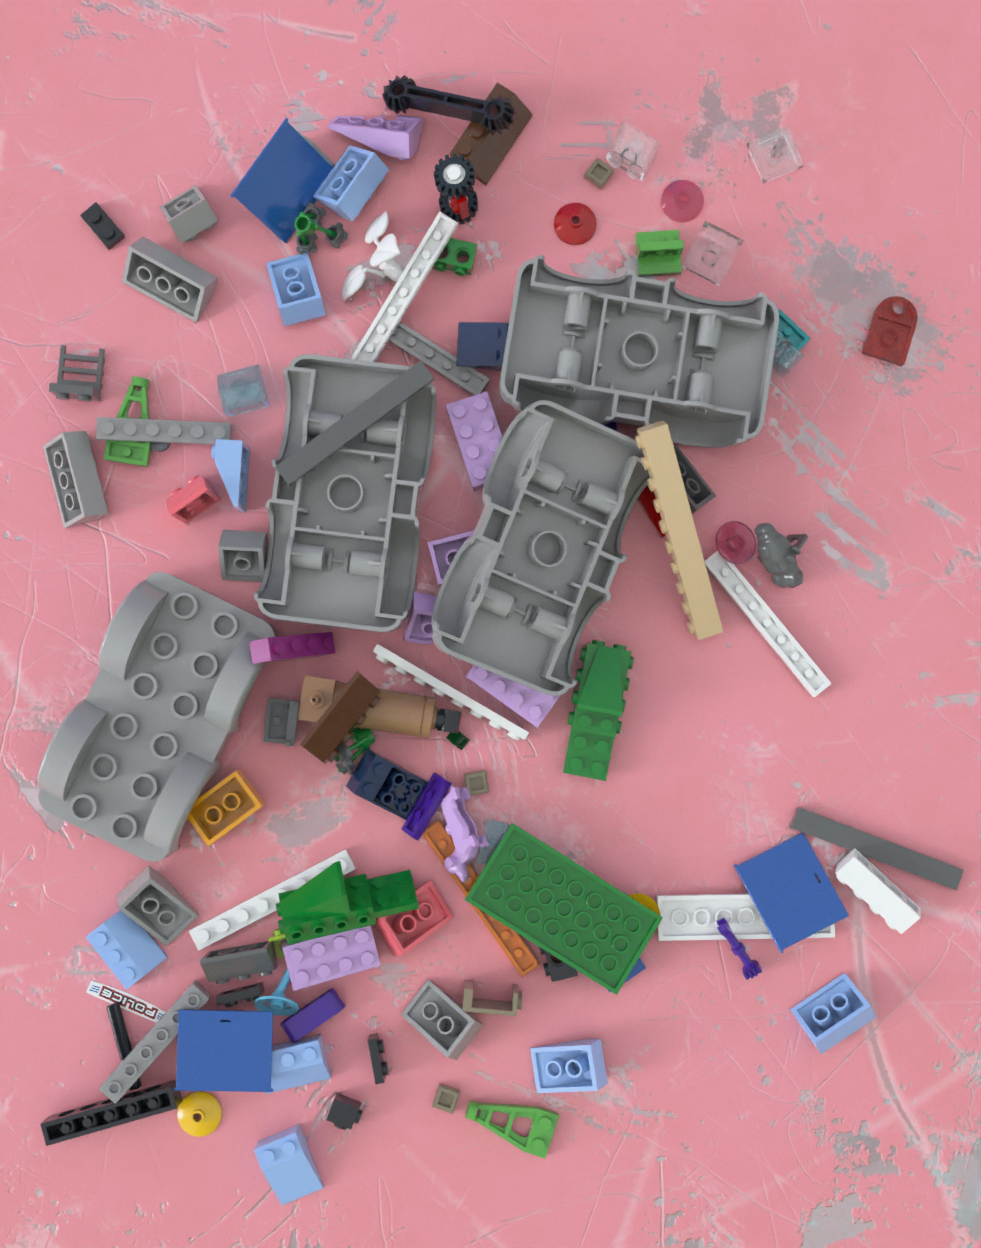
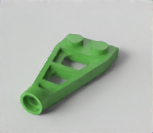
[104,376,152,467]
[465,1100,559,1158]

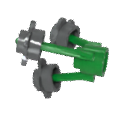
[295,203,348,254]
[334,727,375,776]

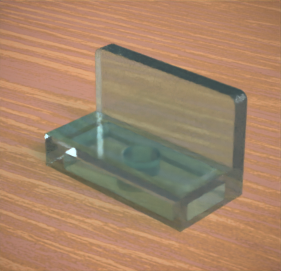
[476,818,509,864]

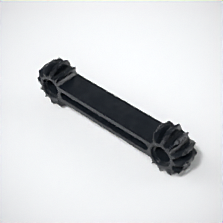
[382,75,516,135]

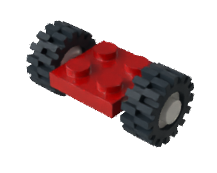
[434,153,478,225]

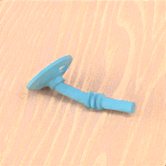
[254,968,299,1016]

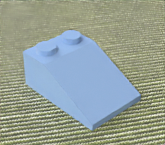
[266,252,326,327]
[212,439,250,512]
[530,1038,608,1093]
[254,1124,324,1205]

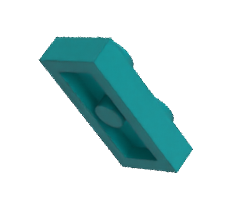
[776,309,811,356]

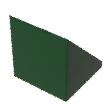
[446,731,470,750]

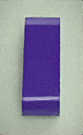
[280,988,345,1043]

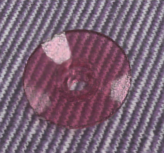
[661,180,704,222]
[715,521,756,564]

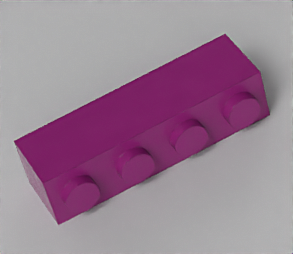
[249,632,336,664]

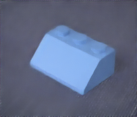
[313,145,389,221]
[86,911,168,990]
[790,973,876,1054]
[266,1034,331,1094]

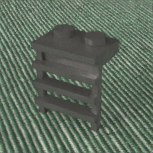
[49,345,105,402]
[263,698,299,746]

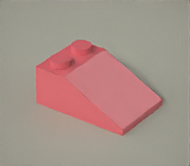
[166,475,221,524]
[374,880,454,956]

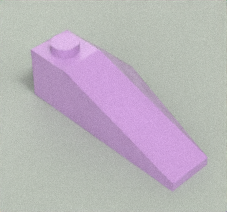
[328,115,424,160]
[404,592,437,644]

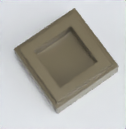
[584,158,614,189]
[464,770,489,796]
[432,1083,460,1114]

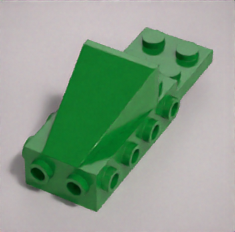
[563,640,634,781]
[276,861,419,945]

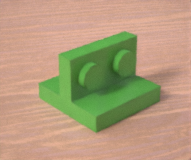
[635,230,684,277]

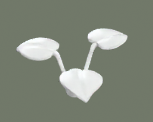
[342,211,405,302]

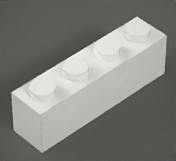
[835,848,921,934]

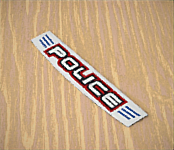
[86,981,166,1023]

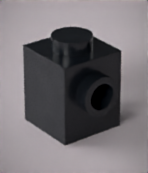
[326,1093,363,1130]

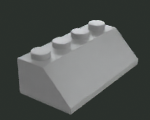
[122,237,218,323]
[43,431,108,528]

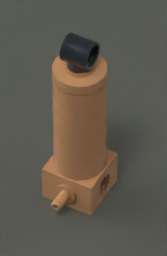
[297,675,462,739]

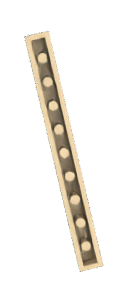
[635,421,723,640]

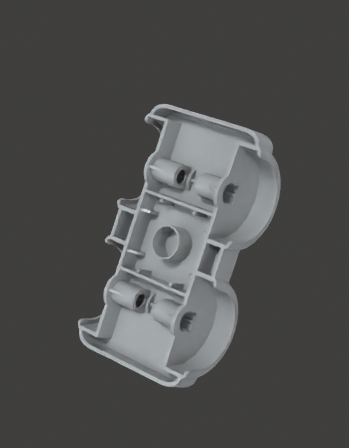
[499,255,779,448]
[254,354,436,633]
[431,400,650,696]
[37,572,278,861]

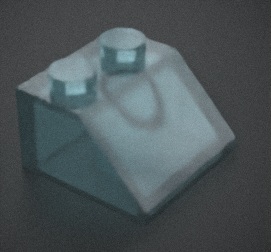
[217,364,270,417]

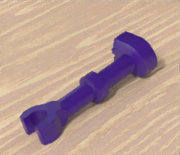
[716,917,762,980]

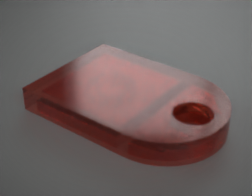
[861,296,918,366]

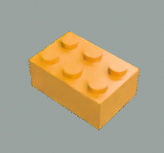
[187,769,266,846]

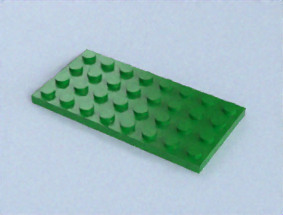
[465,823,663,995]

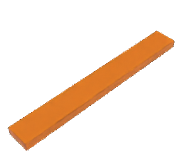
[422,820,540,977]

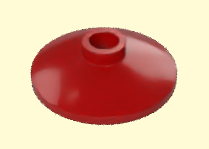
[554,203,597,245]

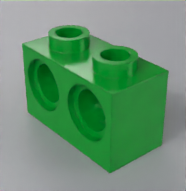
[433,238,477,276]

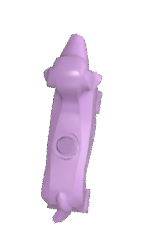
[441,785,489,883]

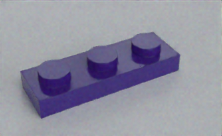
[401,772,451,841]

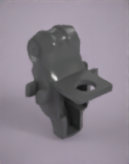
[754,523,808,588]

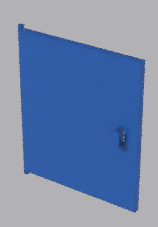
[230,118,333,243]
[734,833,849,953]
[174,1009,273,1092]

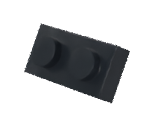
[80,202,125,250]
[216,982,265,1007]
[368,1033,389,1084]

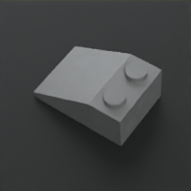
[117,865,198,946]
[401,979,484,1060]

